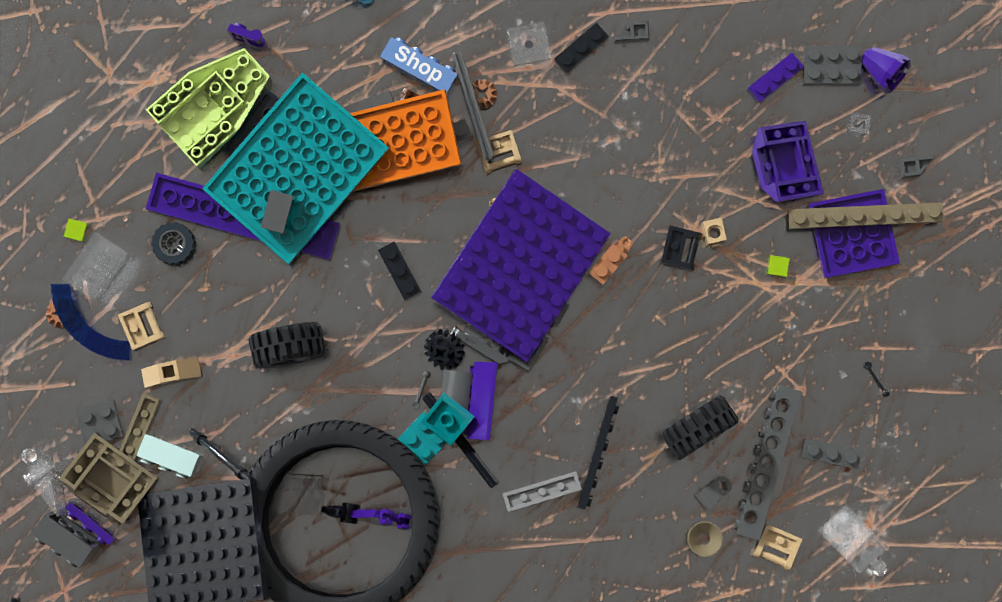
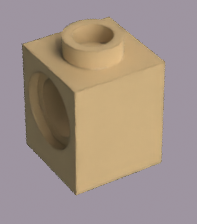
[701,218,727,248]

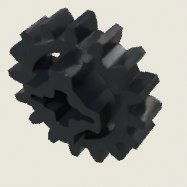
[424,329,465,370]

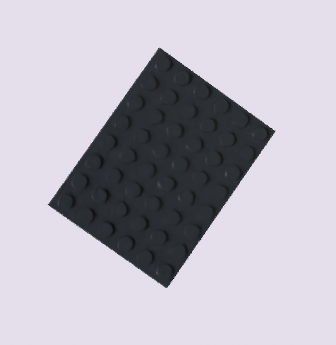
[138,478,269,602]

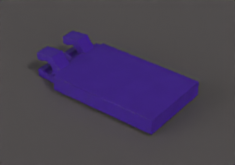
[349,509,412,530]

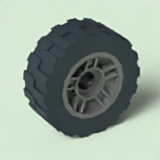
[151,222,195,265]

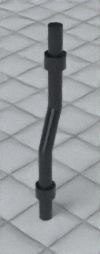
[188,428,253,480]

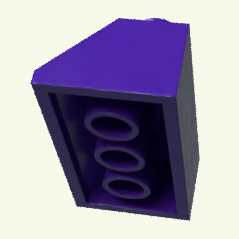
[463,362,497,441]

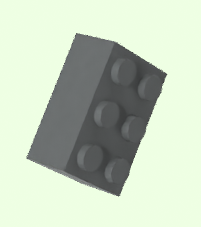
[32,510,102,568]

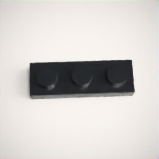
[554,22,609,74]
[378,241,421,301]

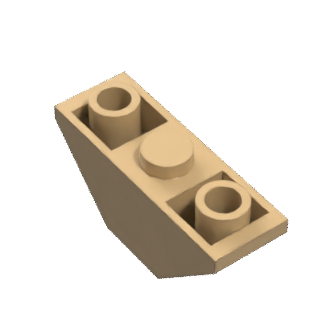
[141,358,202,388]

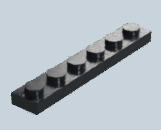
[577,396,620,510]

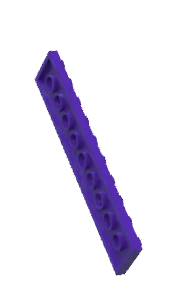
[146,172,340,260]

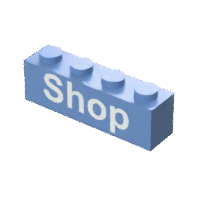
[380,37,458,96]

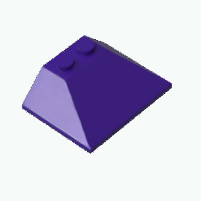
[752,121,824,202]

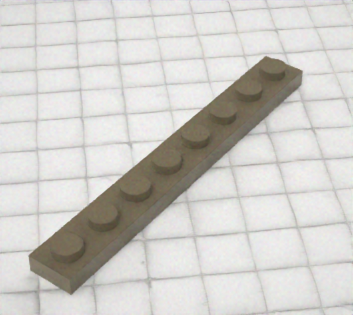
[788,202,944,229]

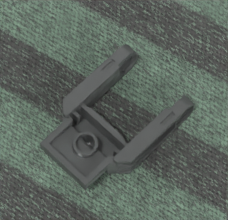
[450,326,549,371]

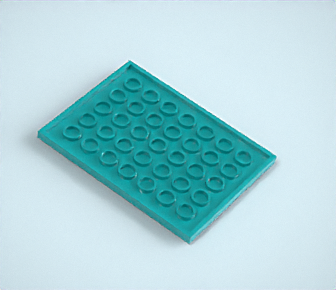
[202,72,390,264]

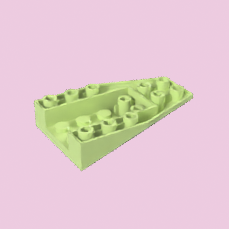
[146,48,270,170]

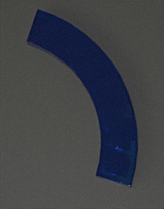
[50,284,129,360]

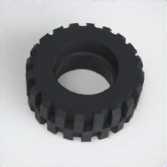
[249,322,326,369]
[662,395,738,460]

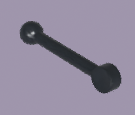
[864,362,890,397]

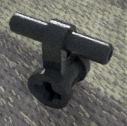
[321,502,360,524]

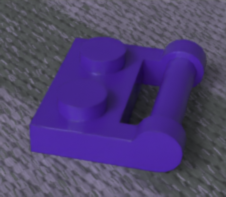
[227,23,266,49]

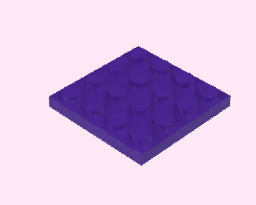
[808,189,900,279]

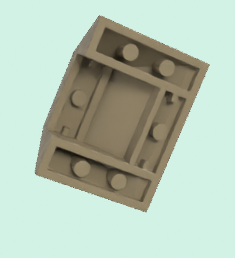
[59,433,157,525]

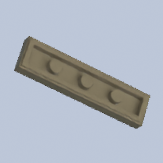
[119,393,162,462]

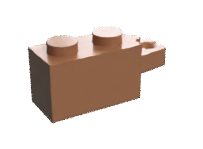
[587,236,633,287]

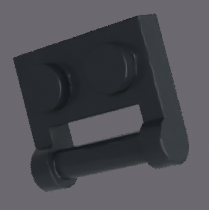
[660,225,703,271]

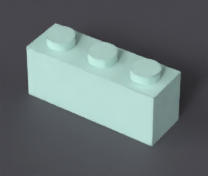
[136,434,202,479]

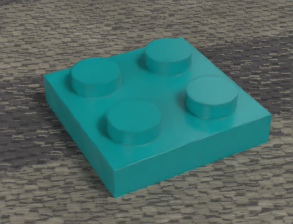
[421,393,475,446]
[398,412,447,466]

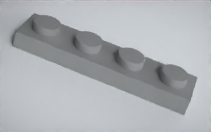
[503,471,582,512]

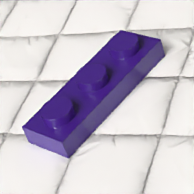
[748,53,804,103]
[65,502,117,545]

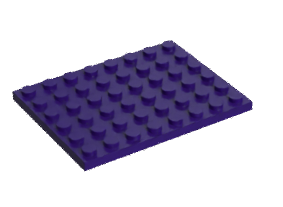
[431,169,611,362]

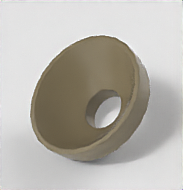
[687,521,723,557]

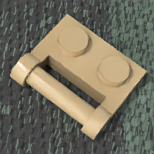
[475,130,522,174]
[118,302,165,350]
[753,524,802,571]

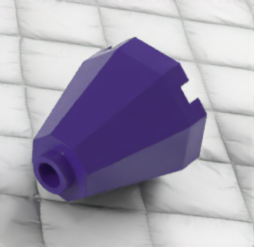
[862,47,911,94]

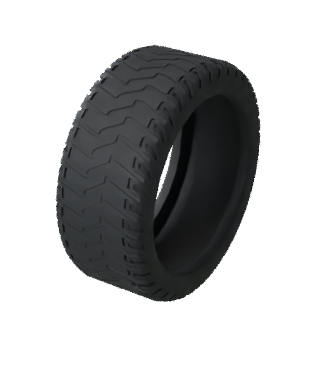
[249,420,440,602]

